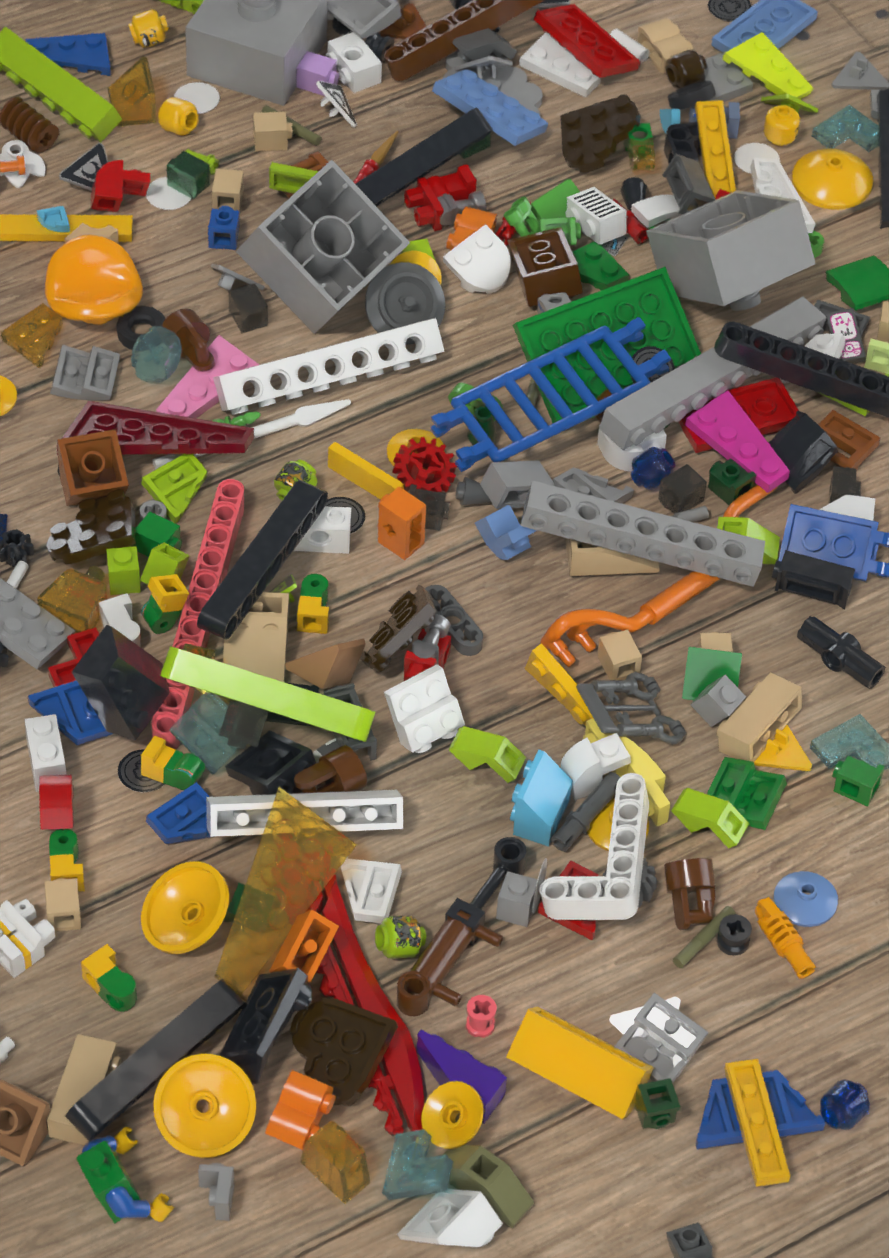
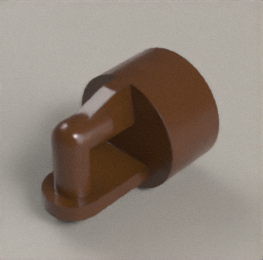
[160,309,215,371]
[294,745,367,793]
[664,858,716,930]

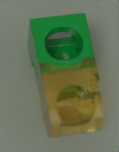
[624,123,655,171]

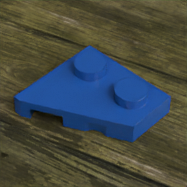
[146,782,216,844]

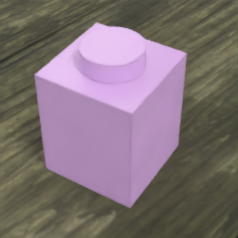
[297,51,339,96]

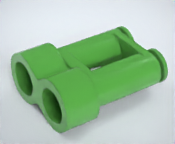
[503,196,539,237]

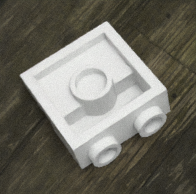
[384,664,465,753]

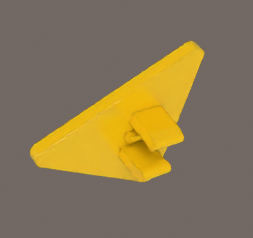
[754,725,812,771]

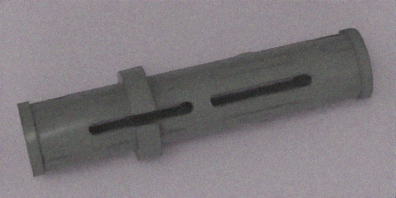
[551,772,620,852]

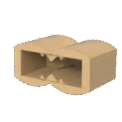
[637,18,693,74]

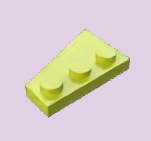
[722,32,813,100]

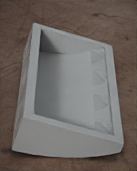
[327,0,401,38]

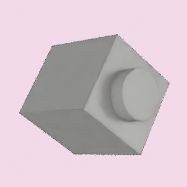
[690,674,746,727]
[496,871,538,927]

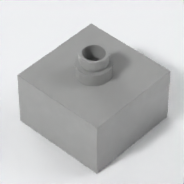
[185,0,327,106]
[236,160,410,334]
[647,190,816,311]

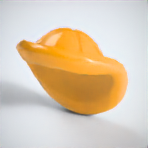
[45,235,143,325]

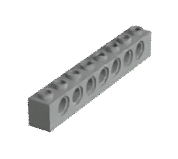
[521,480,765,587]

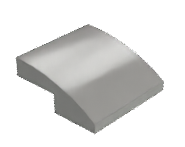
[50,345,120,401]
[614,993,708,1083]

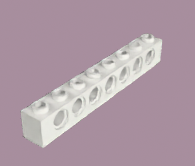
[213,318,445,415]

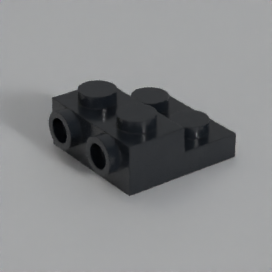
[225,730,316,795]

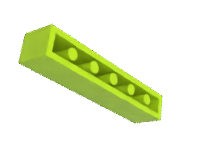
[0,27,122,143]

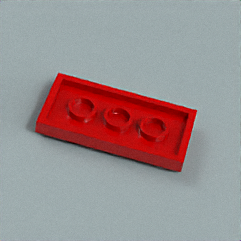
[533,4,641,78]
[678,377,799,453]

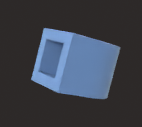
[475,504,537,560]

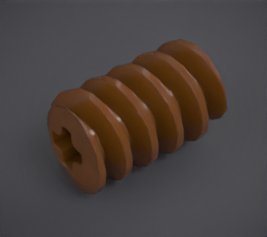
[0,97,59,153]

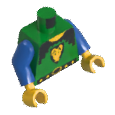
[76,1127,174,1224]

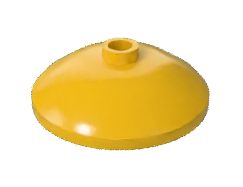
[792,148,873,210]
[141,861,229,954]
[153,1054,256,1158]

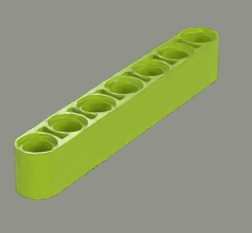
[160,646,376,742]

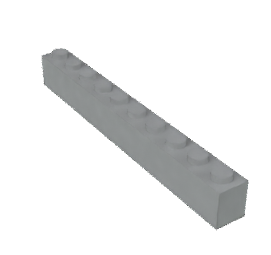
[599,296,827,450]

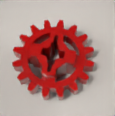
[392,437,457,500]

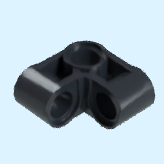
[664,121,702,164]

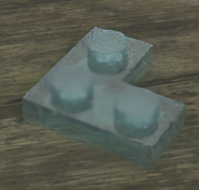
[812,105,879,152]
[810,714,889,770]
[382,1130,453,1200]

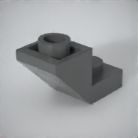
[452,28,518,62]

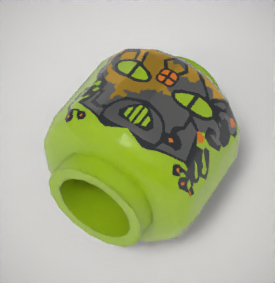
[274,459,318,500]
[375,916,426,959]

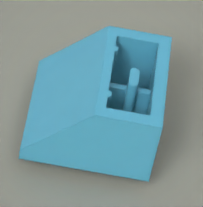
[510,749,573,847]

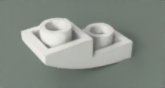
[631,195,682,228]

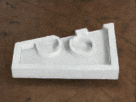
[519,32,601,97]

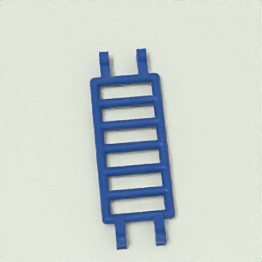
[431,317,671,472]

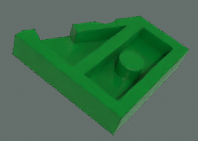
[572,241,629,290]

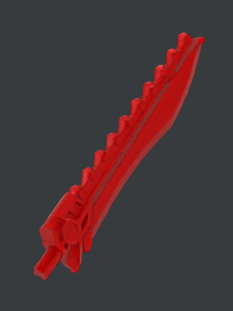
[268,833,424,1143]

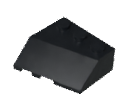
[72,625,169,740]

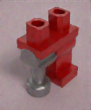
[404,164,486,231]
[404,614,451,681]

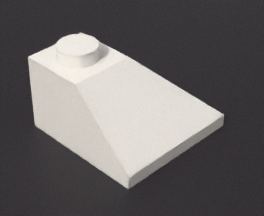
[397,1188,503,1247]

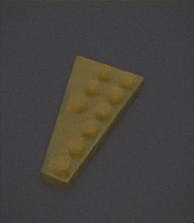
[214,787,357,997]

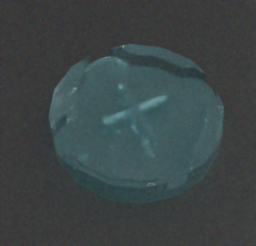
[131,326,182,384]

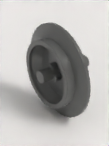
[365,262,445,345]

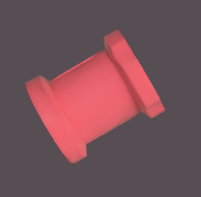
[466,995,497,1038]

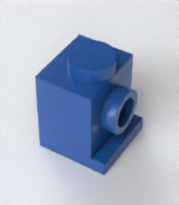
[208,206,240,250]

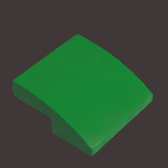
[826,255,889,311]
[707,757,787,830]

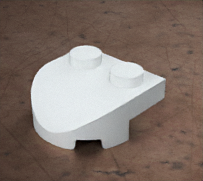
[443,224,511,294]

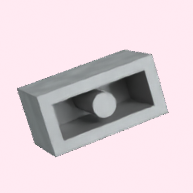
[480,460,555,509]

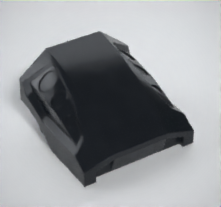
[768,411,838,494]

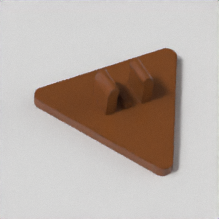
[379,3,427,39]

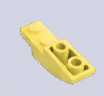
[583,719,670,827]

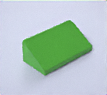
[531,179,580,221]

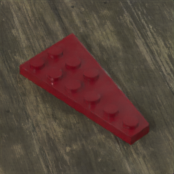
[57,401,254,455]

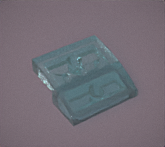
[169,691,254,775]

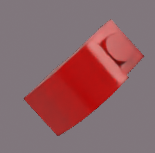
[91,160,151,212]
[39,774,74,830]

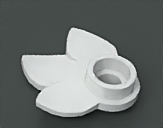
[0,140,46,189]

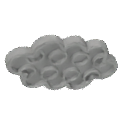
[443,50,543,115]

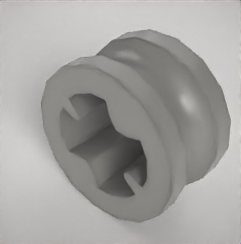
[140,500,167,522]

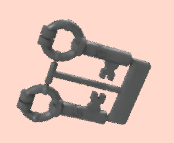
[576,672,686,745]

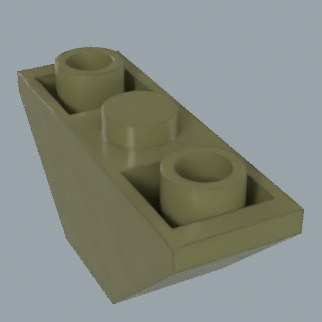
[431,1145,534,1229]

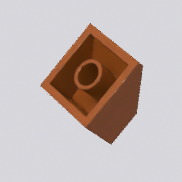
[57,429,129,506]

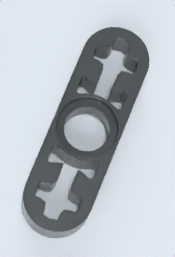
[425,585,483,656]

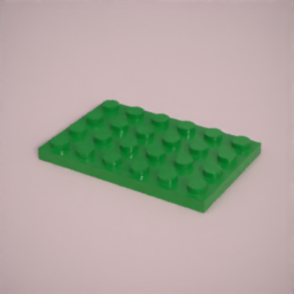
[512,267,701,423]

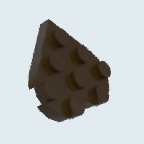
[560,94,641,173]
[46,489,136,564]
[360,585,437,672]
[290,997,398,1106]

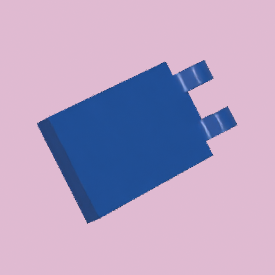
[778,504,889,581]

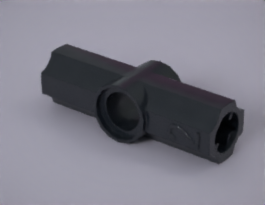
[797,616,886,688]

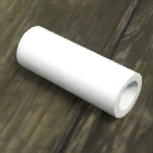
[610,29,650,63]

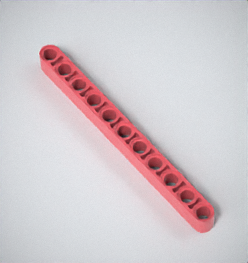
[151,479,244,749]

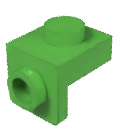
[539,217,581,245]

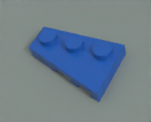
[26,33,111,76]

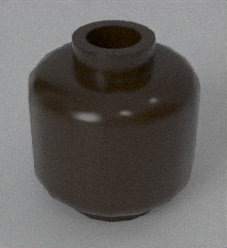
[666,49,707,88]

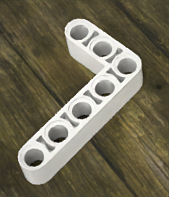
[540,773,649,920]

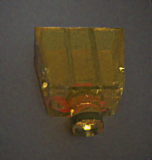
[37,566,107,633]
[301,1121,370,1204]

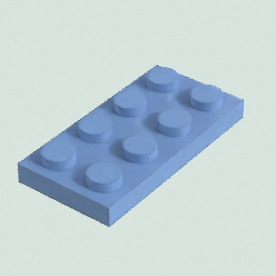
[711,0,818,52]
[432,69,549,146]

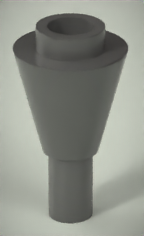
[455,476,491,506]

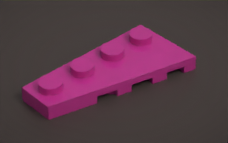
[685,390,790,493]

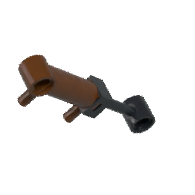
[397,837,526,1016]

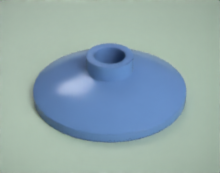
[773,871,838,927]

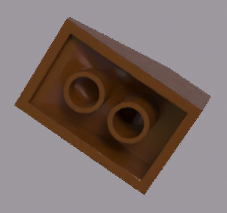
[507,227,583,307]

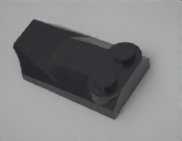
[219,968,312,1084]

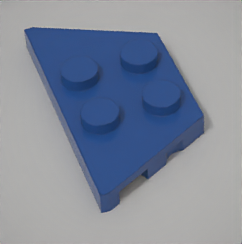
[28,680,113,745]
[696,1070,825,1149]

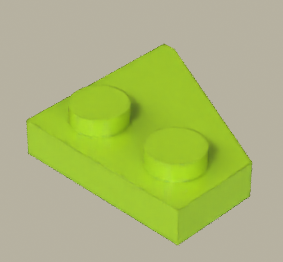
[141,454,207,523]

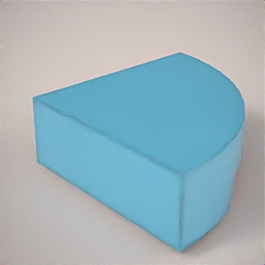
[660,109,681,133]
[36,206,70,232]

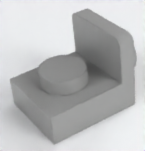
[198,1163,235,1221]

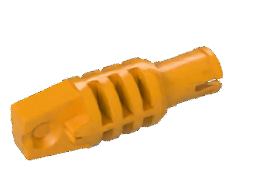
[755,897,816,979]

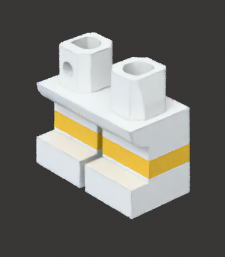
[0,899,55,978]

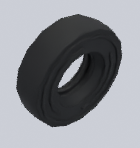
[667,81,716,110]
[116,306,166,352]

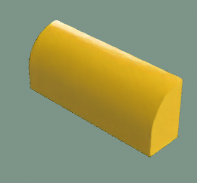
[506,1006,654,1119]

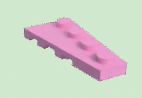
[156,335,259,418]

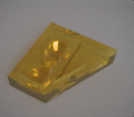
[1,303,63,368]

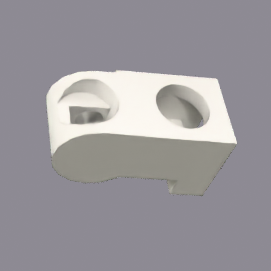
[99,593,141,647]

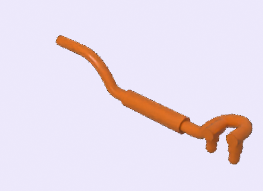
[540,485,778,667]

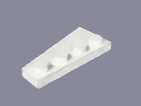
[750,158,816,233]

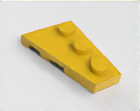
[525,643,594,726]

